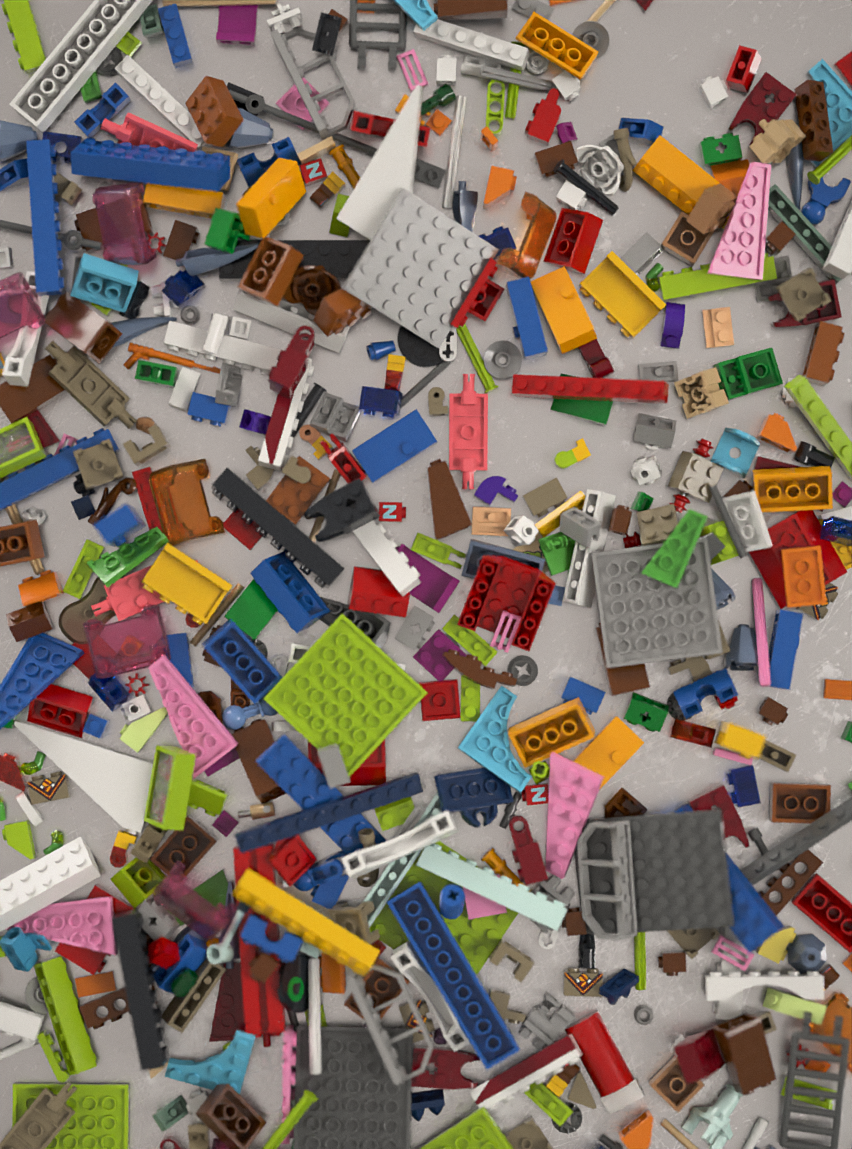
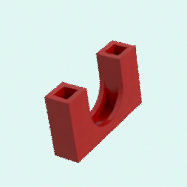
[349,110,431,147]
[55,884,136,975]

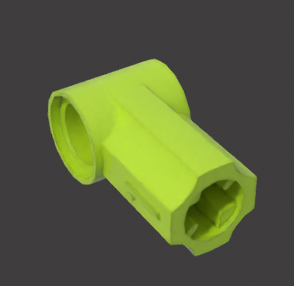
[528,761,550,785]

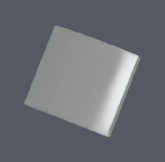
[754,256,793,301]
[310,393,361,442]

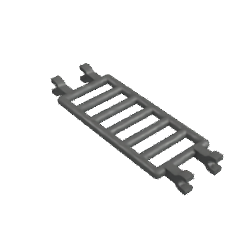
[349,0,407,70]
[779,1011,850,1149]

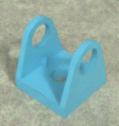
[710,428,761,478]

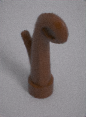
[88,477,137,526]

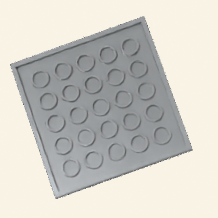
[342,188,499,348]
[592,537,723,668]

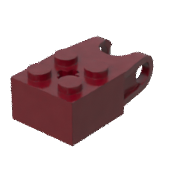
[728,72,797,145]
[768,279,842,327]
[268,325,315,399]
[688,784,749,848]
[509,816,548,886]
[673,1029,725,1084]
[412,1045,480,1090]

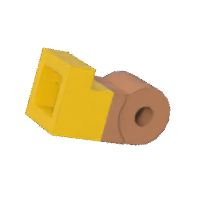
[299,424,333,461]

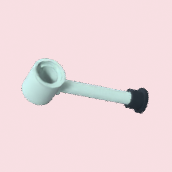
[207,900,252,964]

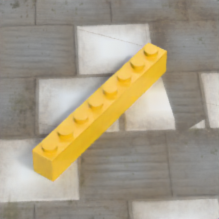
[232,869,380,977]

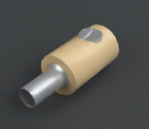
[237,802,275,820]

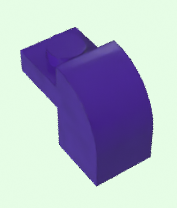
[660,302,685,349]
[474,476,519,506]

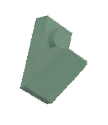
[140,4,164,38]
[152,1095,189,1132]

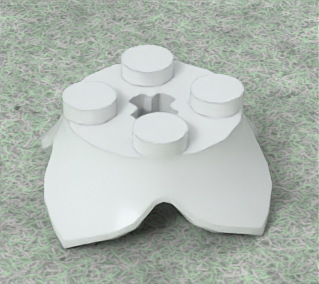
[576,145,624,195]

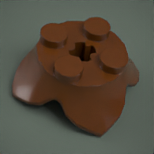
[283,265,341,316]

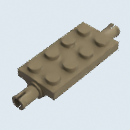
[45,340,137,429]
[0,1082,77,1149]

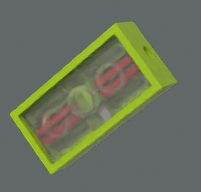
[0,417,46,478]
[144,745,196,830]

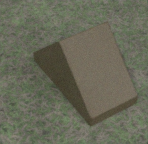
[567,1070,597,1109]

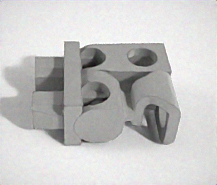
[528,875,575,934]
[519,992,576,1051]

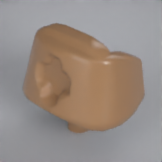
[136,416,155,434]

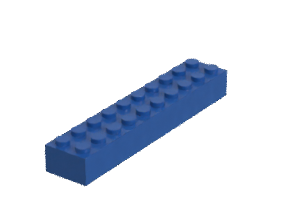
[387,881,520,1070]

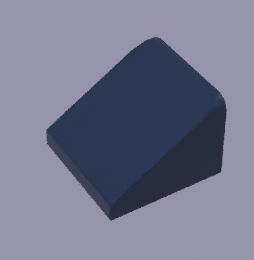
[71,495,96,520]

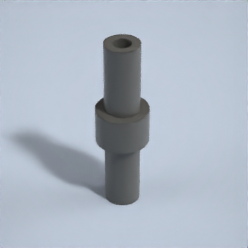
[499,792,522,829]
[599,1134,623,1149]

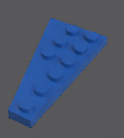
[0,633,84,729]

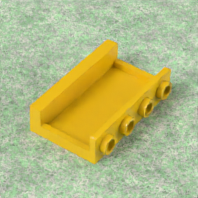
[579,251,666,339]
[141,543,232,625]

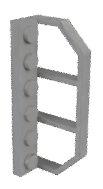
[271,28,355,140]
[577,820,637,941]
[346,964,435,1086]

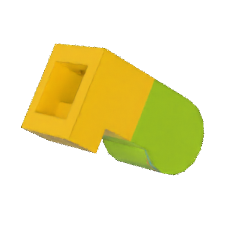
[554,438,591,469]

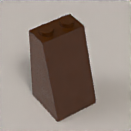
[434,0,507,20]
[74,193,154,254]
[43,291,123,364]
[0,354,67,423]
[428,459,472,540]
[595,623,650,696]
[231,719,287,803]
[712,1013,776,1095]

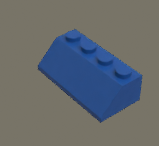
[250,551,330,633]

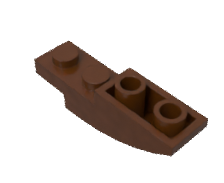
[442,649,517,689]

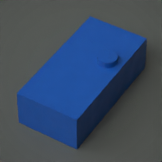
[506,277,548,361]
[352,409,437,484]
[94,503,146,547]
[768,609,803,690]
[202,618,283,704]

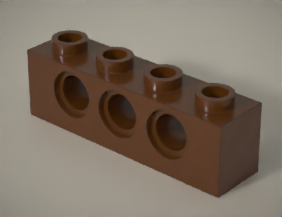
[794,80,833,162]
[758,849,823,916]
[79,981,161,1030]

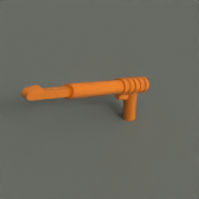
[123,342,221,374]

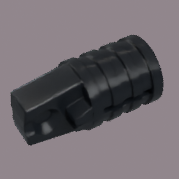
[578,934,596,968]

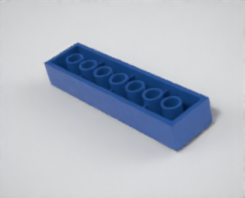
[71,138,230,191]
[674,803,784,953]

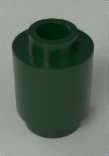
[170,968,199,997]

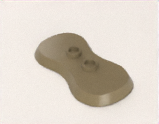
[58,575,125,644]

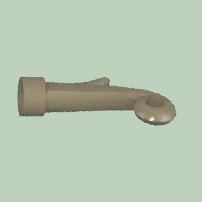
[613,128,637,192]
[357,828,379,887]

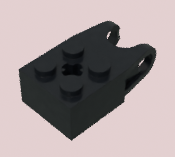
[304,478,380,542]

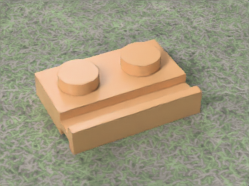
[702,307,734,348]
[471,506,511,536]

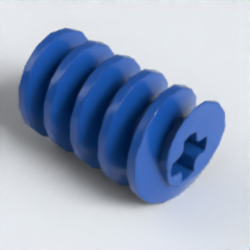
[439,884,465,920]

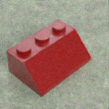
[543,208,603,274]
[347,566,410,618]
[27,684,93,738]

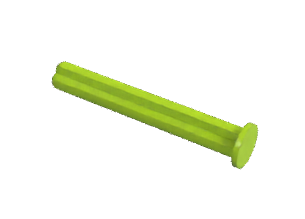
[505,41,526,119]
[807,135,852,185]
[455,324,498,394]
[634,932,646,990]
[263,1090,318,1149]

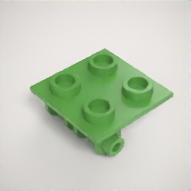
[538,532,576,576]

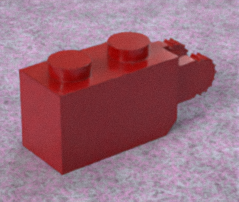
[525,88,562,146]
[320,433,367,484]

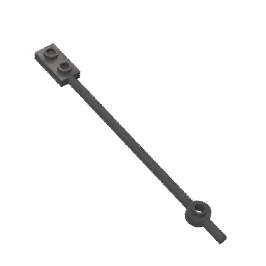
[229,90,446,188]
[0,220,103,250]

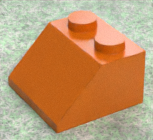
[710,159,750,196]
[483,166,517,210]
[756,413,797,454]
[18,570,64,607]
[318,952,346,994]
[618,1109,653,1149]

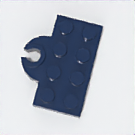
[434,768,514,828]

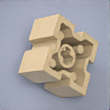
[749,119,806,164]
[674,367,729,419]

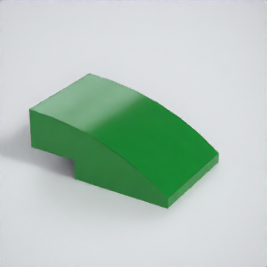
[713,347,783,401]
[550,373,613,426]
[224,579,278,640]

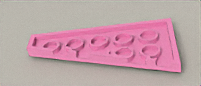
[708,162,771,280]
[149,655,238,778]
[546,752,604,879]
[5,897,118,955]
[282,1025,297,1144]

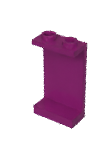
[216,5,258,46]
[380,544,460,613]

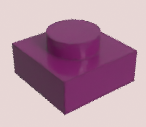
[556,122,578,143]
[832,481,852,508]
[212,810,239,837]

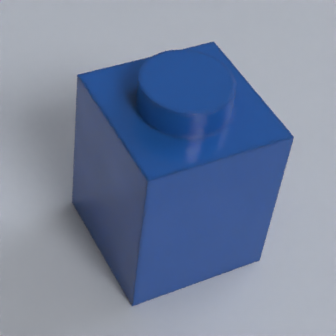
[83,713,110,739]

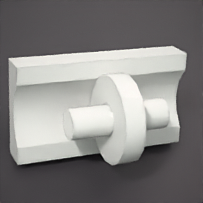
[267,2,302,35]
[151,281,183,317]

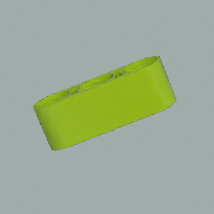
[486,80,505,137]

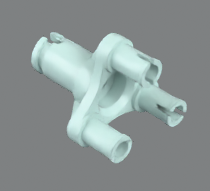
[682,1084,743,1149]

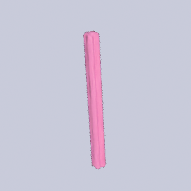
[752,578,771,687]

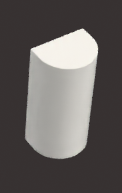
[461,54,501,80]
[202,313,228,355]

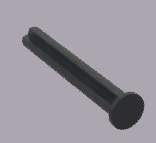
[553,159,619,215]
[291,382,327,437]

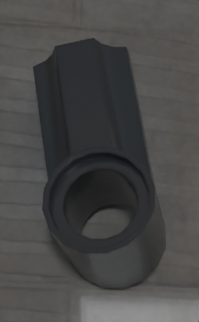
[793,441,835,468]

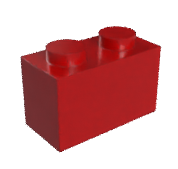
[726,45,761,93]

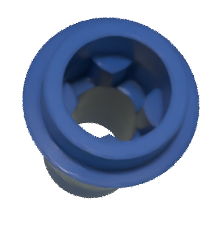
[366,340,396,361]

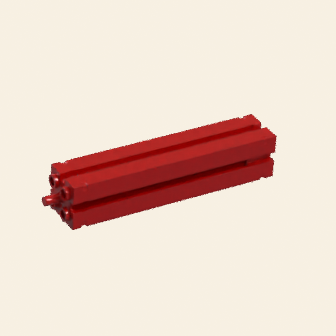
[233,843,286,1047]

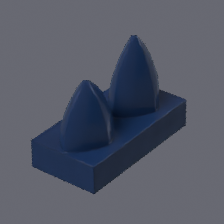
[599,969,639,1005]
[411,1089,445,1122]

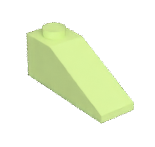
[119,707,168,753]
[763,988,827,1025]

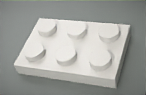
[722,491,772,552]

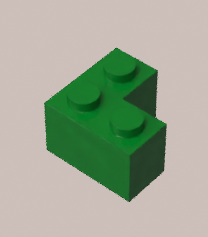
[204,208,251,254]

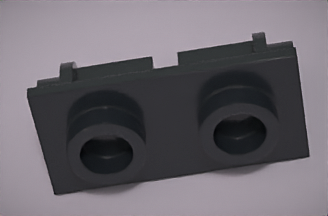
[119,281,150,320]

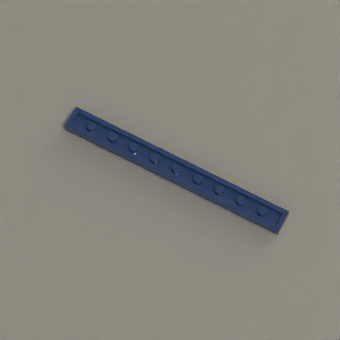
[234,772,423,854]

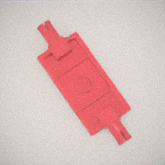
[100,112,198,152]
[449,374,488,489]
[91,560,198,621]

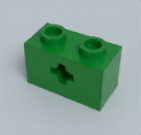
[699,133,743,167]
[135,360,178,388]
[624,692,669,732]

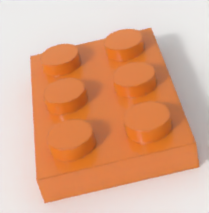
[781,546,827,608]

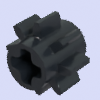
[73,474,96,497]

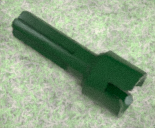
[420,83,456,117]

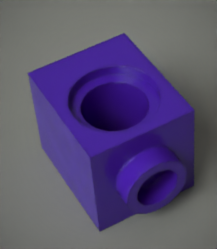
[239,409,271,435]

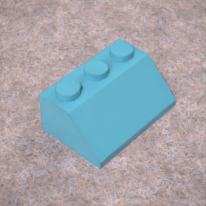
[70,253,139,313]

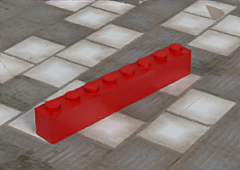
[512,374,669,404]

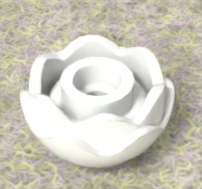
[526,51,549,74]
[22,507,46,526]

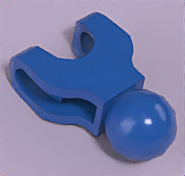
[801,164,851,225]
[293,851,347,892]

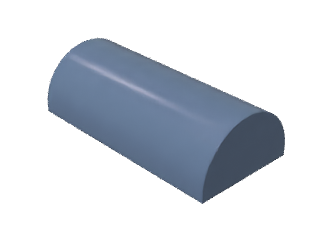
[461,539,545,579]

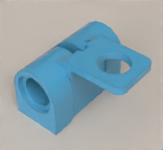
[0,927,52,972]

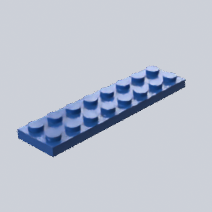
[256,734,386,856]

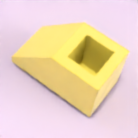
[756,926,796,964]

